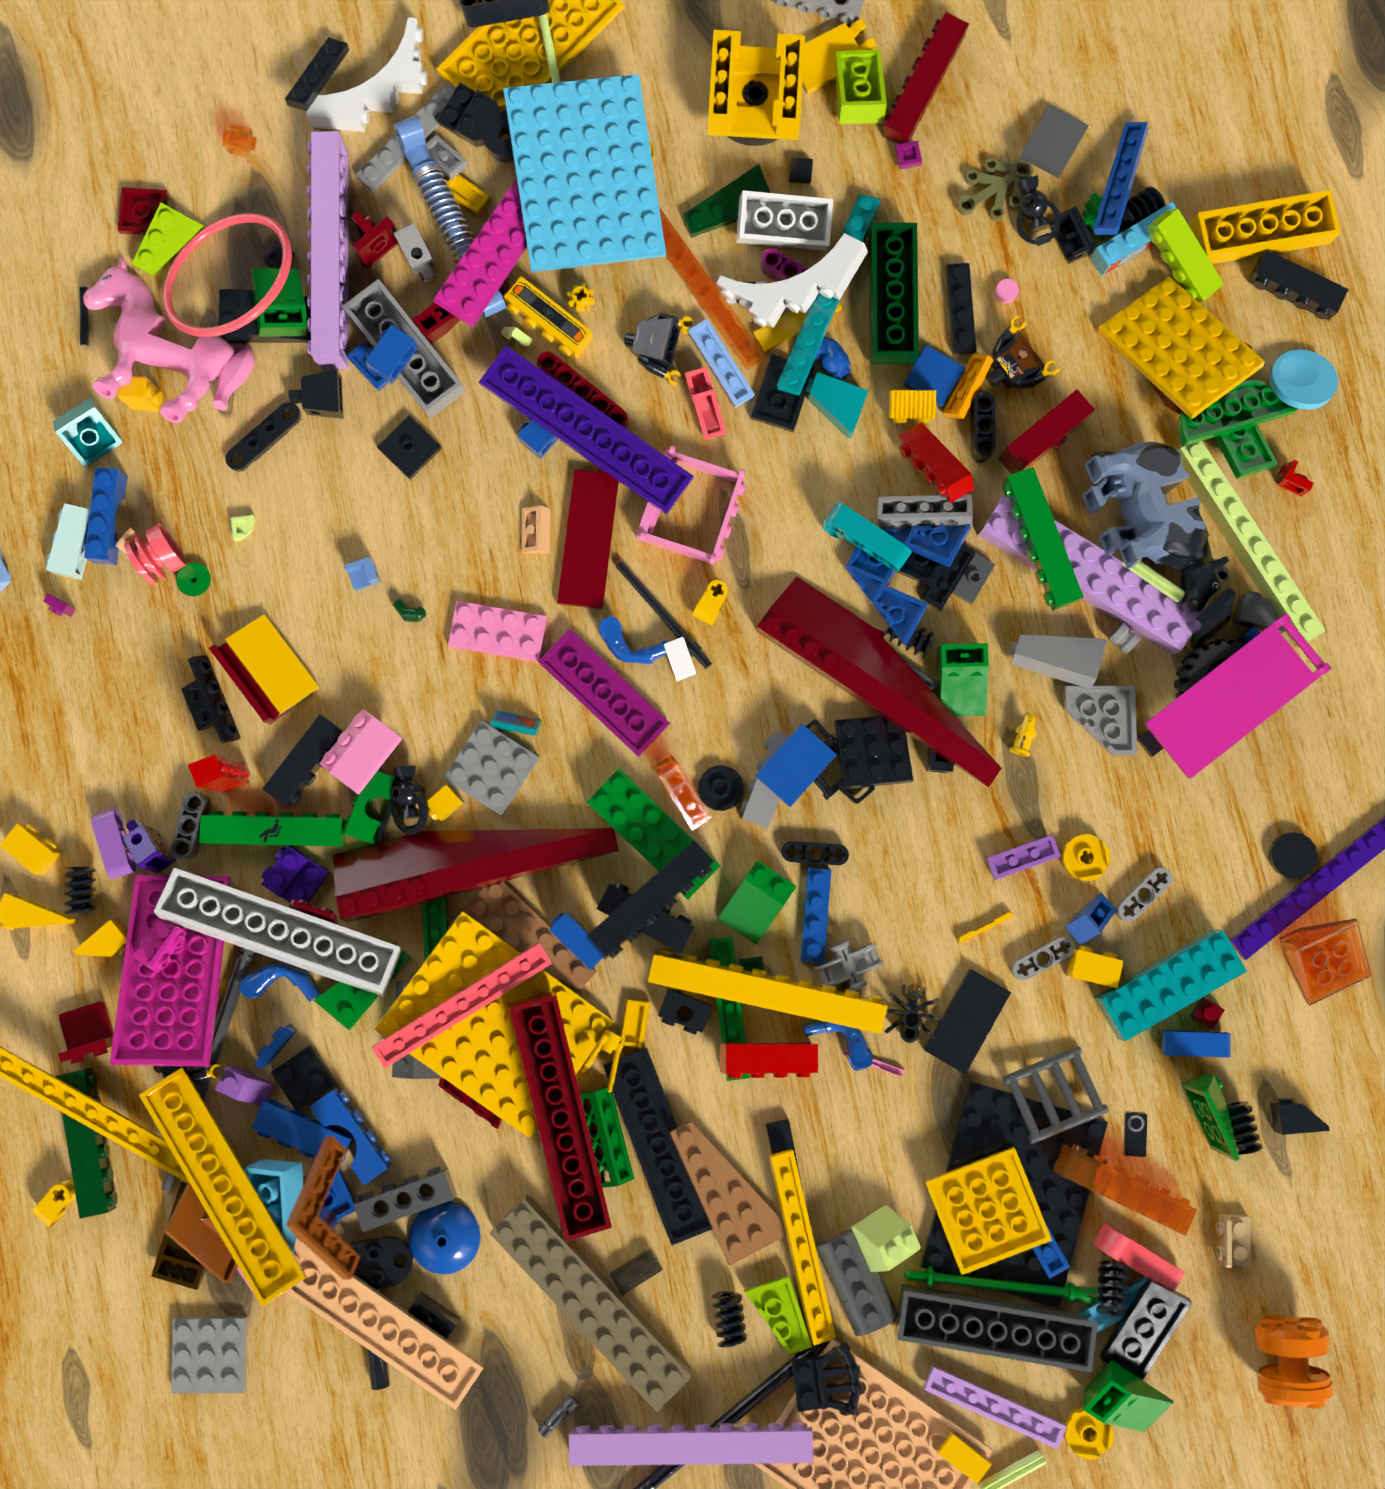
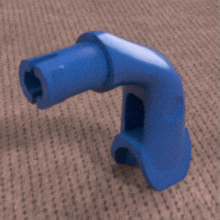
[599,616,667,665]
[239,962,321,1002]
[802,1020,873,1071]

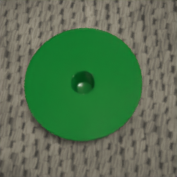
[176,562,211,597]

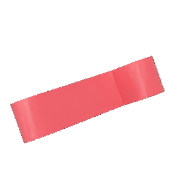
[1093,1222,1185,1290]

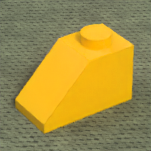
[74,919,128,957]

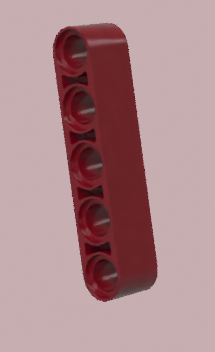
[537,351,629,429]

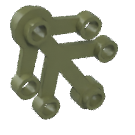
[957,157,1033,222]

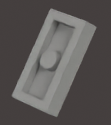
[426,135,468,180]

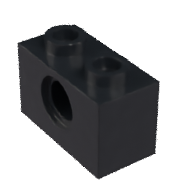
[658,988,712,1035]

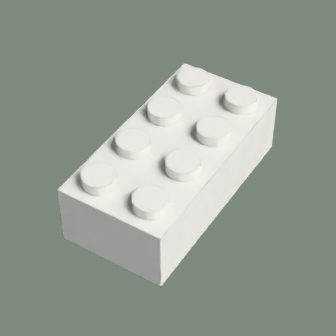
[736,191,833,251]

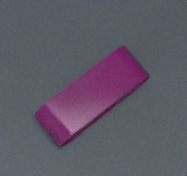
[761,248,808,282]

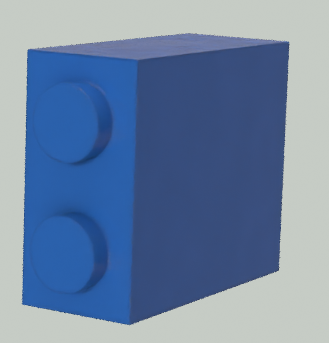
[550,912,603,970]

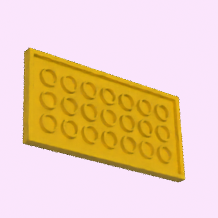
[436,0,624,111]

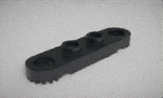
[225,402,302,472]

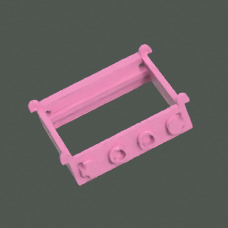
[636,445,747,565]

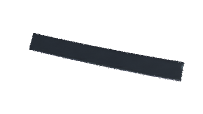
[80,287,89,347]
[375,782,397,842]

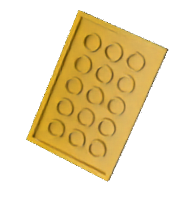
[1098,276,1265,419]

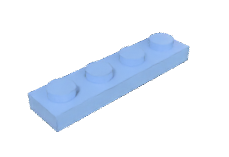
[688,319,755,408]

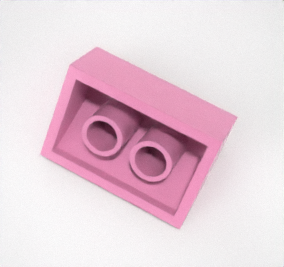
[319,709,403,794]

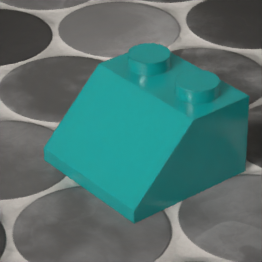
[52,397,123,467]

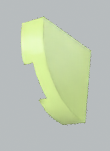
[501,327,532,346]
[230,514,255,541]

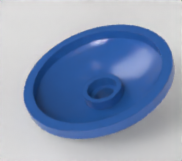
[409,1201,481,1274]

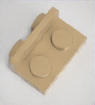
[1216,1214,1251,1268]

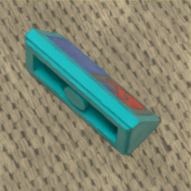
[490,711,541,737]

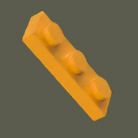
[942,354,993,419]

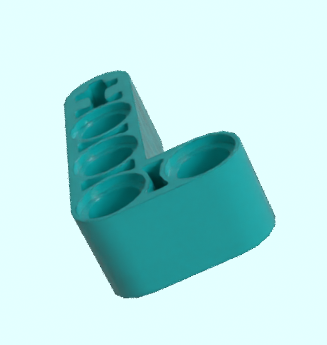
[822,502,912,572]

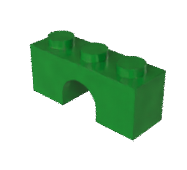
[343,771,399,844]

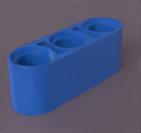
[1162,1030,1231,1058]

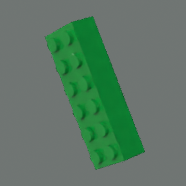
[587,769,720,900]

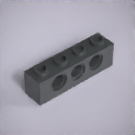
[353,1166,457,1232]

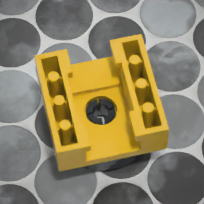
[708,30,805,146]

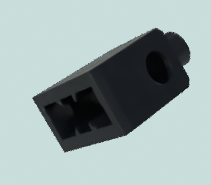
[289,369,344,419]

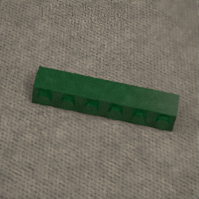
[55,1067,118,1219]

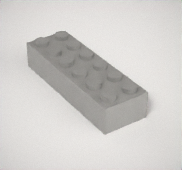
[342,279,466,420]

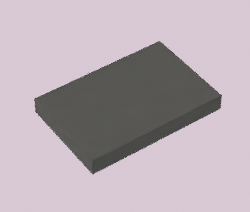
[1020,105,1089,179]

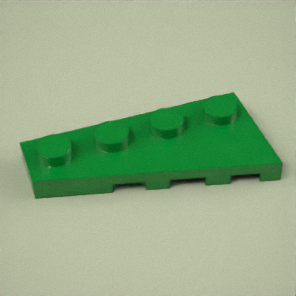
[314,943,412,1031]

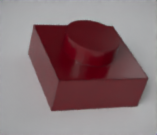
[1190,997,1225,1030]

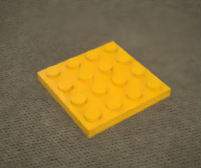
[925,1147,1052,1275]

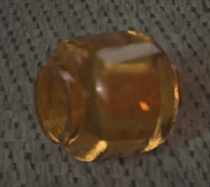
[222,123,257,157]

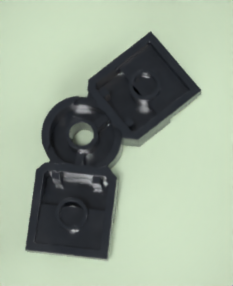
[437,82,514,162]

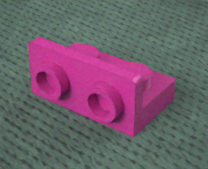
[132,919,187,973]

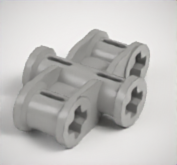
[813,940,884,990]

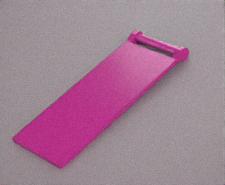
[1145,613,1332,779]

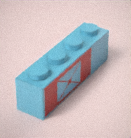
[1090,202,1176,276]

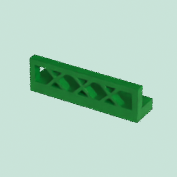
[580,1086,634,1188]

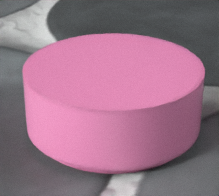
[995,279,1019,303]

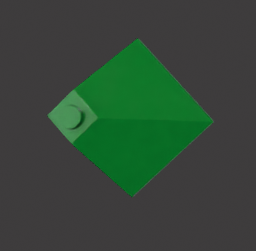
[1181,1072,1240,1161]

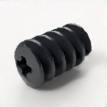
[1119,186,1166,232]
[883,625,934,659]
[64,866,96,914]
[1226,1101,1262,1155]
[1096,1261,1129,1317]
[712,1291,747,1348]

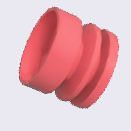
[124,523,187,585]

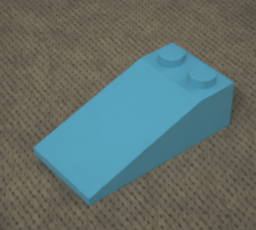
[244,1159,303,1253]

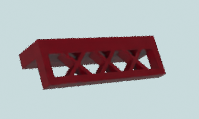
[209,642,289,725]

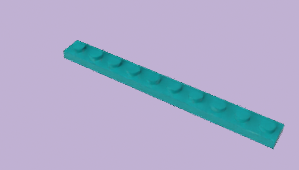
[777,194,881,395]

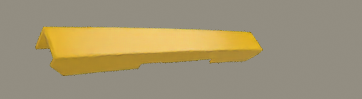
[956,911,1014,943]

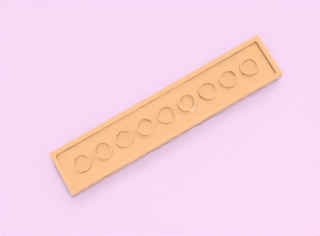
[286,1237,484,1410]

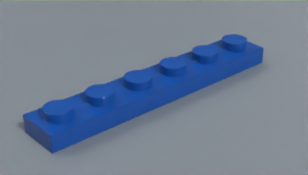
[1093,122,1149,235]

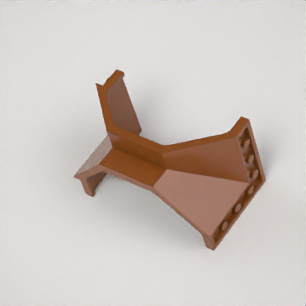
[164,1136,360,1283]

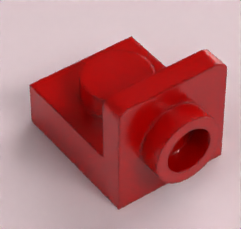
[1277,460,1314,497]

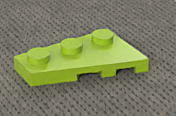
[132,203,204,276]
[744,1275,812,1355]

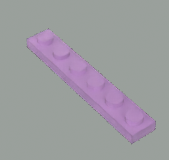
[923,1365,1067,1449]

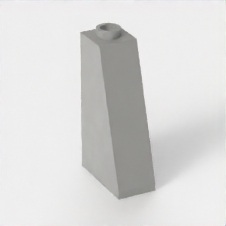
[1009,634,1107,689]

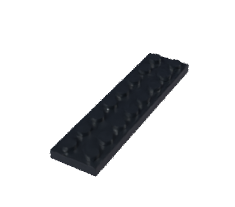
[603,1047,712,1246]

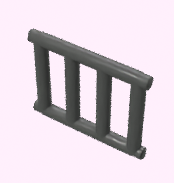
[1002,1046,1109,1144]

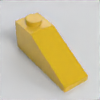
[0,893,78,930]

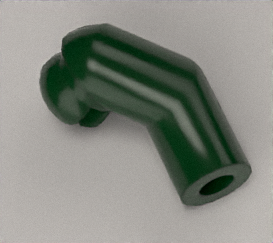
[392,598,426,622]

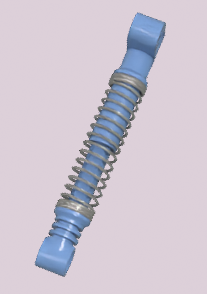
[394,115,506,318]

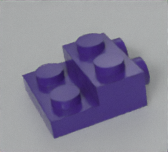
[261,845,330,903]

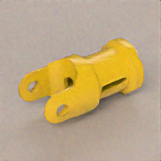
[1009,714,1037,757]

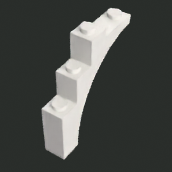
[306,17,428,132]
[716,233,868,328]

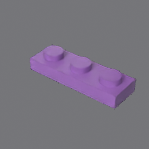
[986,835,1061,880]

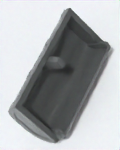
[815,1228,898,1336]

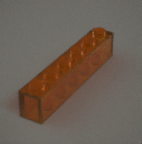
[1053,1144,1197,1236]

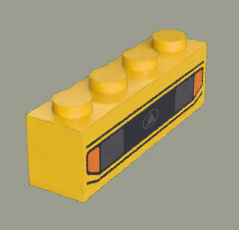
[504,276,593,359]

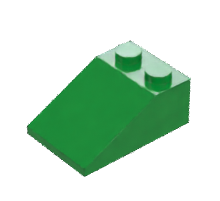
[718,860,797,944]

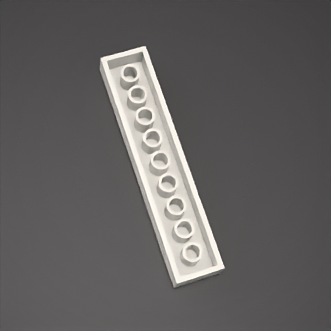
[154,868,402,997]

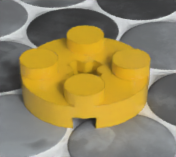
[1062,834,1110,881]
[1064,1407,1114,1460]

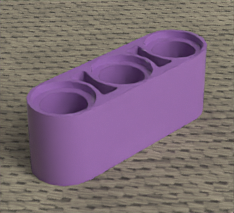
[91,808,136,879]

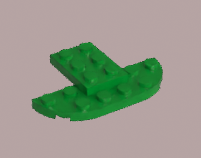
[1178,380,1298,479]

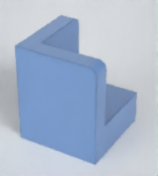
[344,557,381,591]

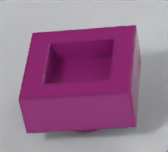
[895,140,923,170]
[43,594,76,617]

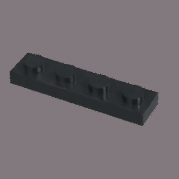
[285,37,349,112]
[946,263,977,355]

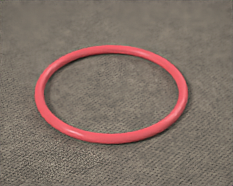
[163,213,292,337]

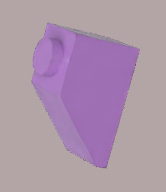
[215,1065,276,1106]

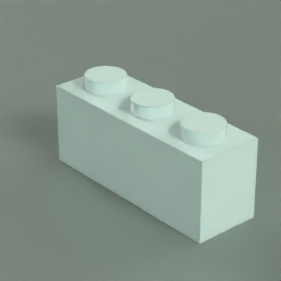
[46,503,90,580]

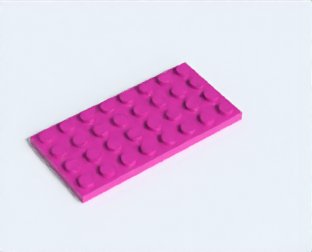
[110,875,231,1067]

